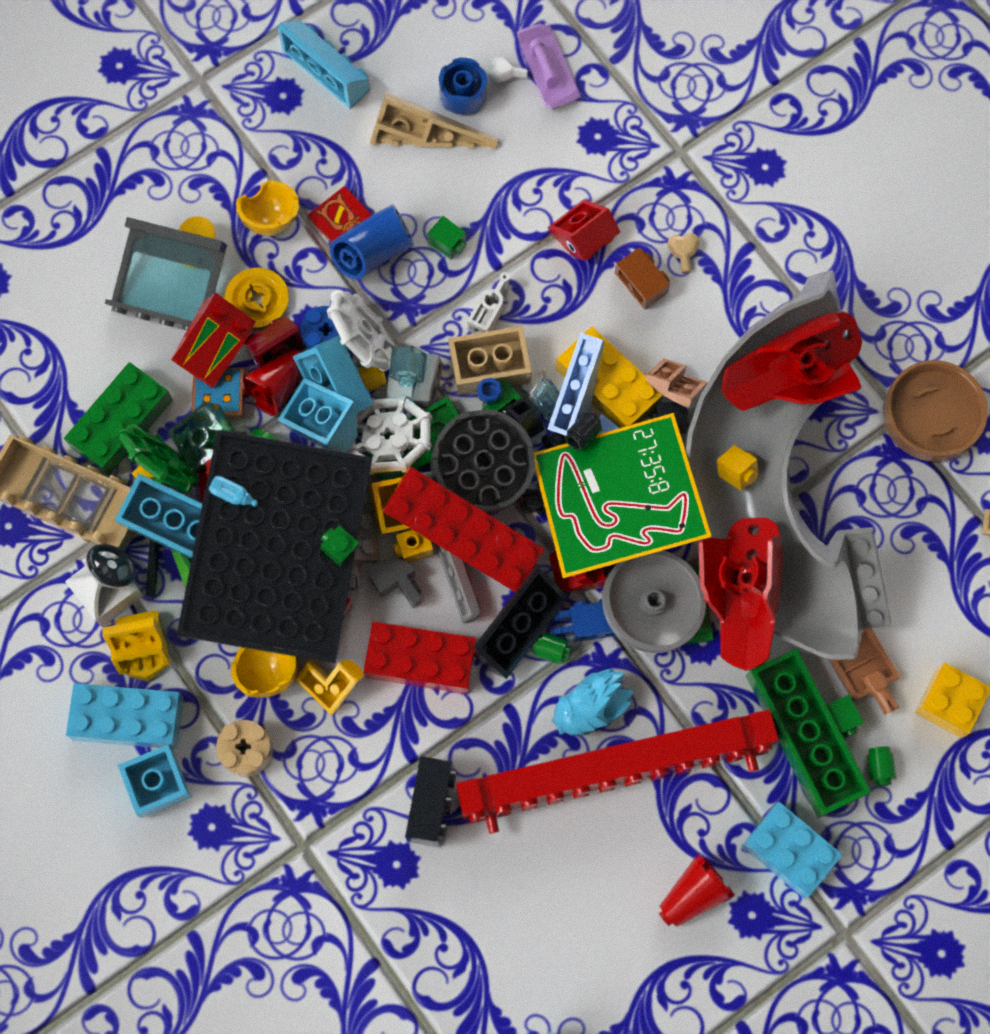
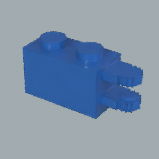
[552,599,616,642]

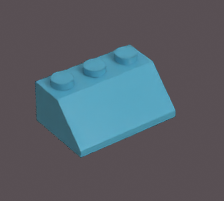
[292,336,373,413]
[278,378,357,453]

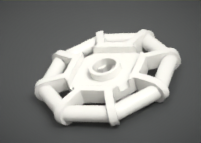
[327,290,395,371]
[347,395,433,475]

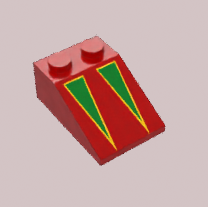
[171,292,256,388]

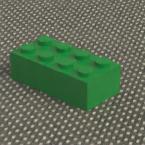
[64,362,173,476]

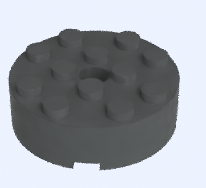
[430,409,535,514]

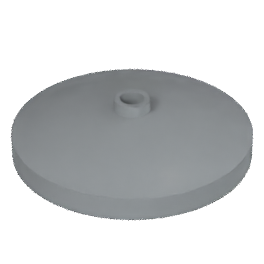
[602,550,706,653]

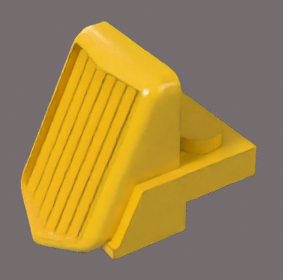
[102,610,170,681]

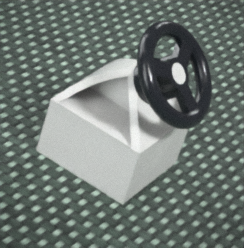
[65,544,143,627]

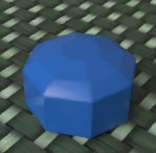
[477,378,502,404]

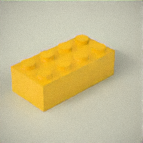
[556,326,663,428]

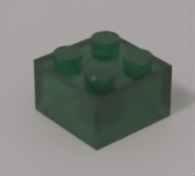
[167,401,236,474]

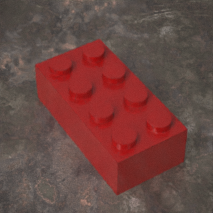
[363,621,476,694]

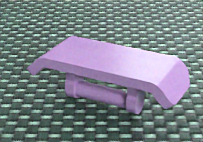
[517,23,581,109]

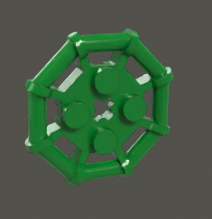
[117,424,200,494]

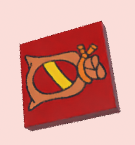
[307,186,372,243]

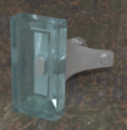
[521,370,560,423]

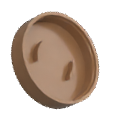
[883,360,988,462]

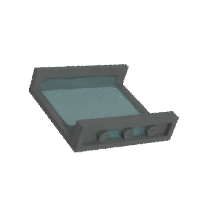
[104,217,227,331]

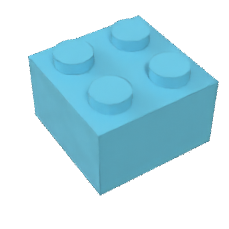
[118,744,192,818]

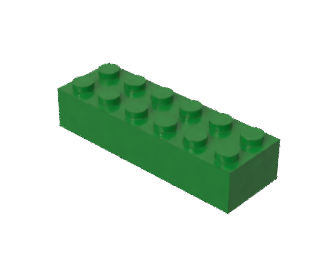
[746,648,871,819]

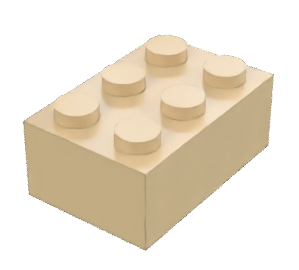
[448,326,532,395]

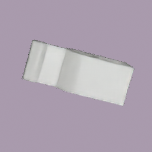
[467,272,510,334]

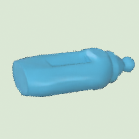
[209,476,258,506]

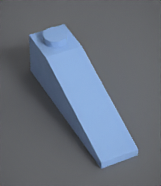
[548,332,604,436]

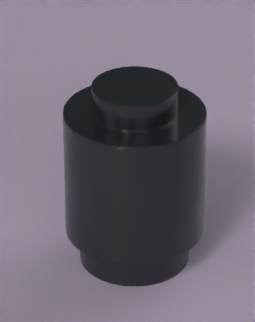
[565,413,602,451]

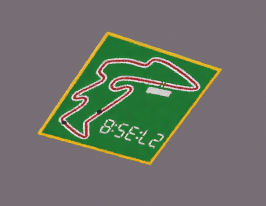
[534,413,712,578]

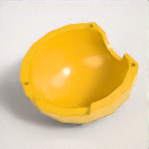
[236,180,299,236]
[231,648,297,698]

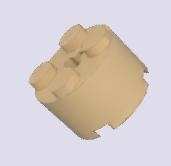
[216,720,273,778]

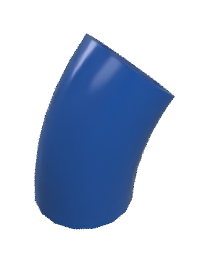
[330,204,414,279]

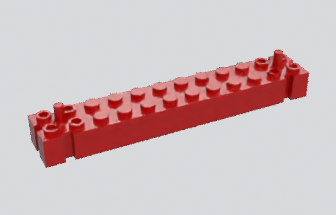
[456,709,778,834]

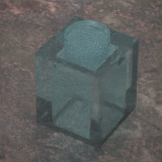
[389,345,427,387]

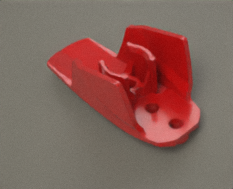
[722,311,863,411]
[698,517,783,671]

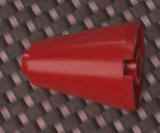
[241,349,303,416]
[659,853,735,927]

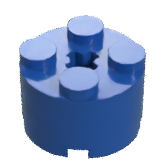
[439,57,487,115]
[301,306,350,352]

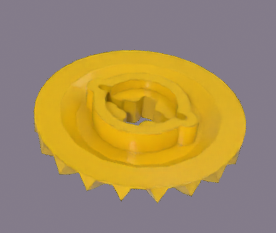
[224,268,289,329]

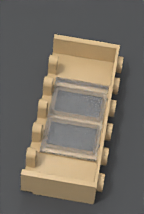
[0,435,136,552]

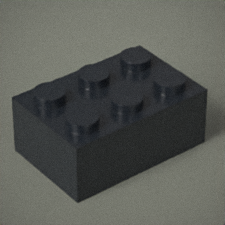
[405,756,457,848]

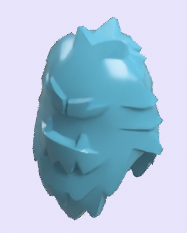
[551,669,633,736]

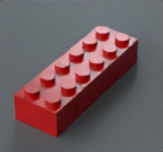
[382,466,544,592]

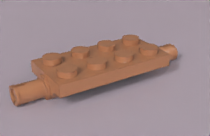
[828,628,900,716]

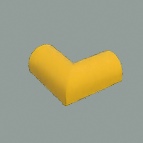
[295,660,363,715]

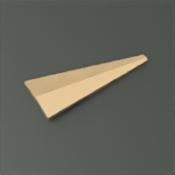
[369,92,498,149]

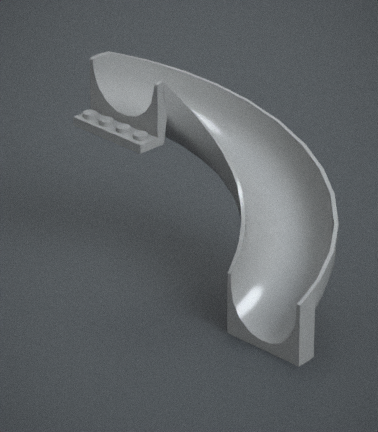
[686,270,892,660]

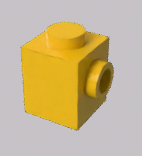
[717,445,758,491]
[393,529,434,563]

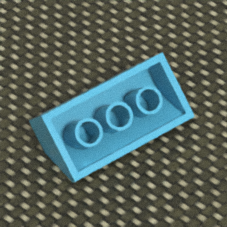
[277,20,370,109]

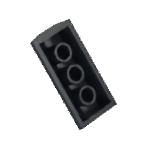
[473,565,568,679]

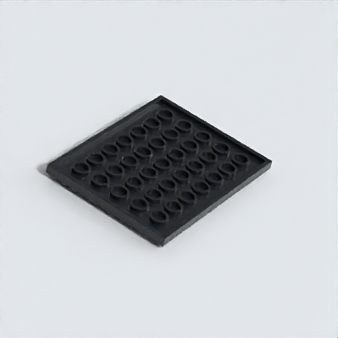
[177,429,372,664]

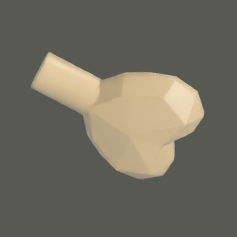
[668,233,700,273]

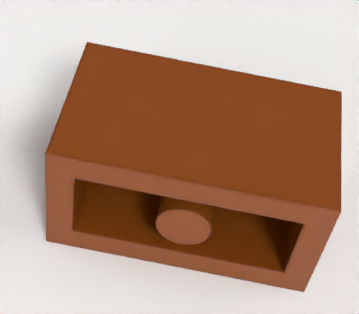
[615,247,670,310]

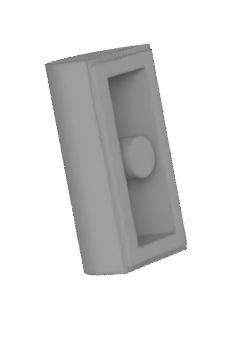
[412,354,443,409]

